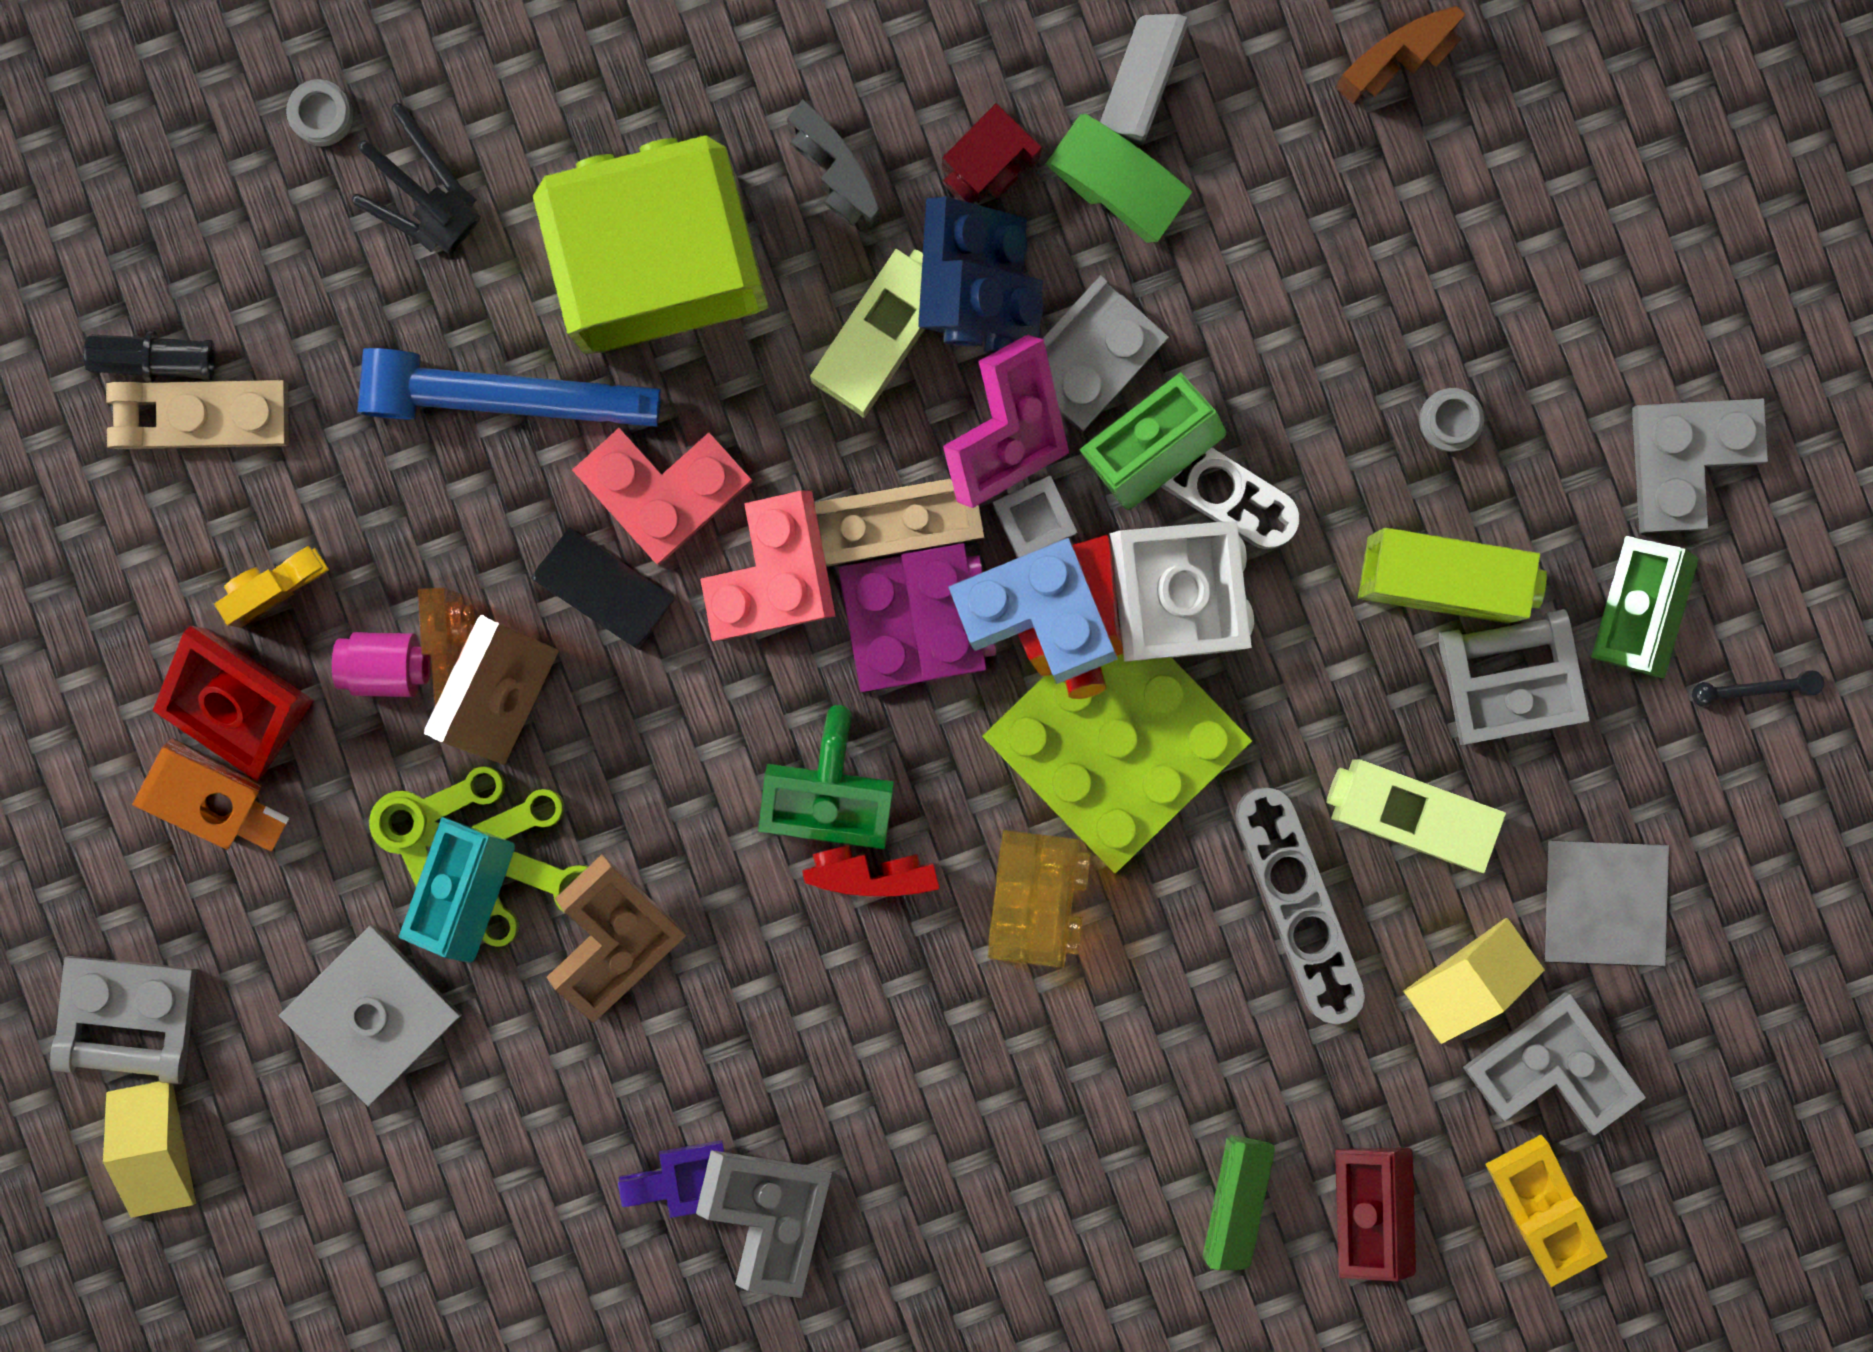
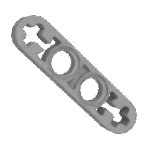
[1235,787,1365,1024]

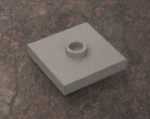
[278,924,462,1106]

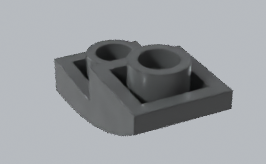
[787,99,880,229]

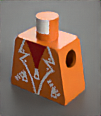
[132,738,289,852]

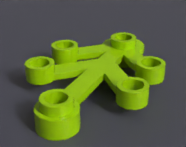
[369,766,589,947]

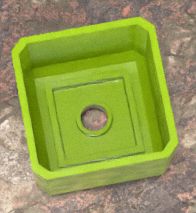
[533,135,769,355]

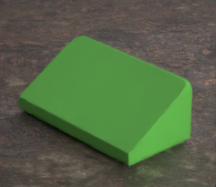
[1079,372,1226,510]
[1591,536,1698,678]
[1202,1134,1275,1271]

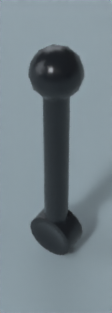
[1692,670,1824,707]

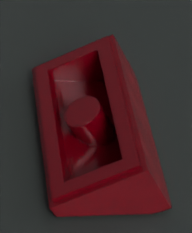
[1335,1148,1416,1281]

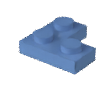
[949,538,1118,684]

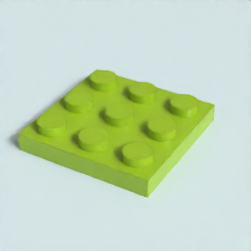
[982,654,1252,874]

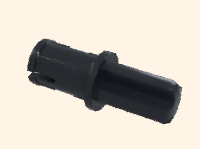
[83,331,215,382]

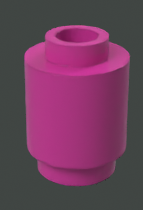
[332,632,431,697]

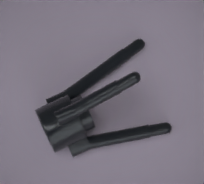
[351,103,481,254]

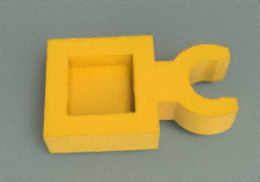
[214,546,329,628]

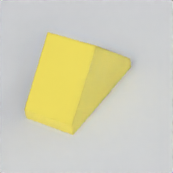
[1403,918,1545,1044]
[103,1081,196,1218]

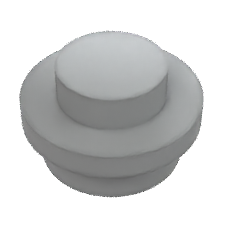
[1419,388,1484,452]

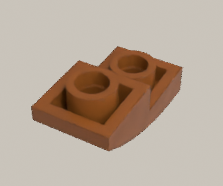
[1335,6,1466,104]

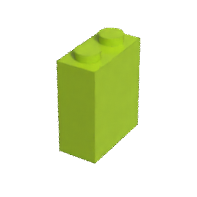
[1358,528,1547,624]

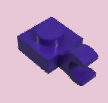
[618,1140,724,1218]

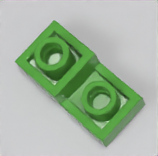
[1045,114,1192,243]

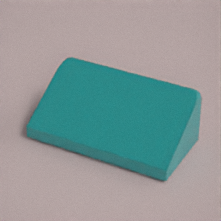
[398,817,515,963]

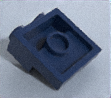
[918,197,1043,353]

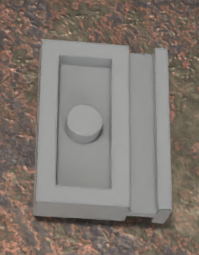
[1043,275,1168,433]

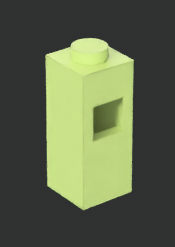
[810,249,924,418]
[1327,760,1506,873]

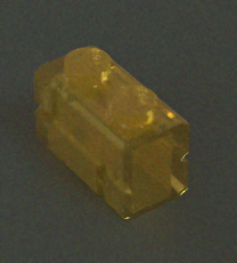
[987,829,1090,968]

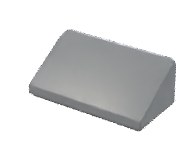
[1100,14,1189,148]

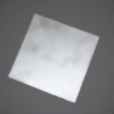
[1545,841,1669,966]

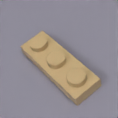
[814,479,984,567]

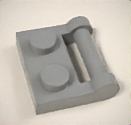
[1439,609,1589,745]
[50,956,197,1084]

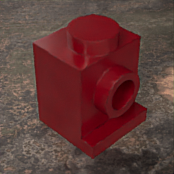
[942,103,1042,204]

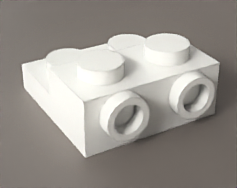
[1110,520,1254,662]

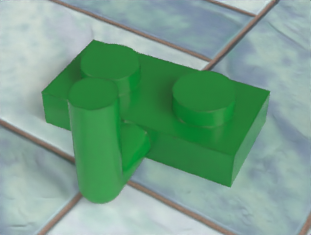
[758,705,894,849]

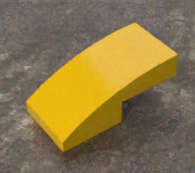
[1485,1135,1608,1287]

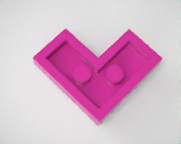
[943,334,1069,508]

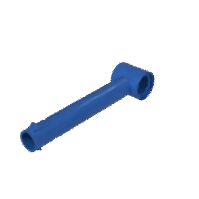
[357,348,661,427]

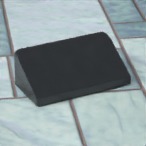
[531,527,675,650]

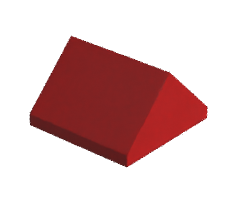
[152,626,314,781]

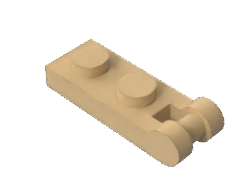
[106,380,289,449]

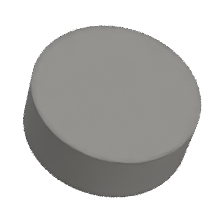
[286,79,354,146]

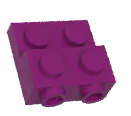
[839,543,996,693]

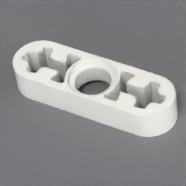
[1161,448,1299,549]

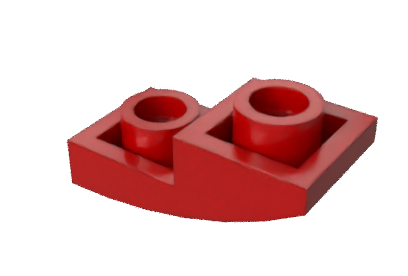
[802,845,940,896]

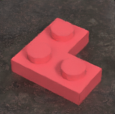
[572,428,753,566]
[700,491,836,641]

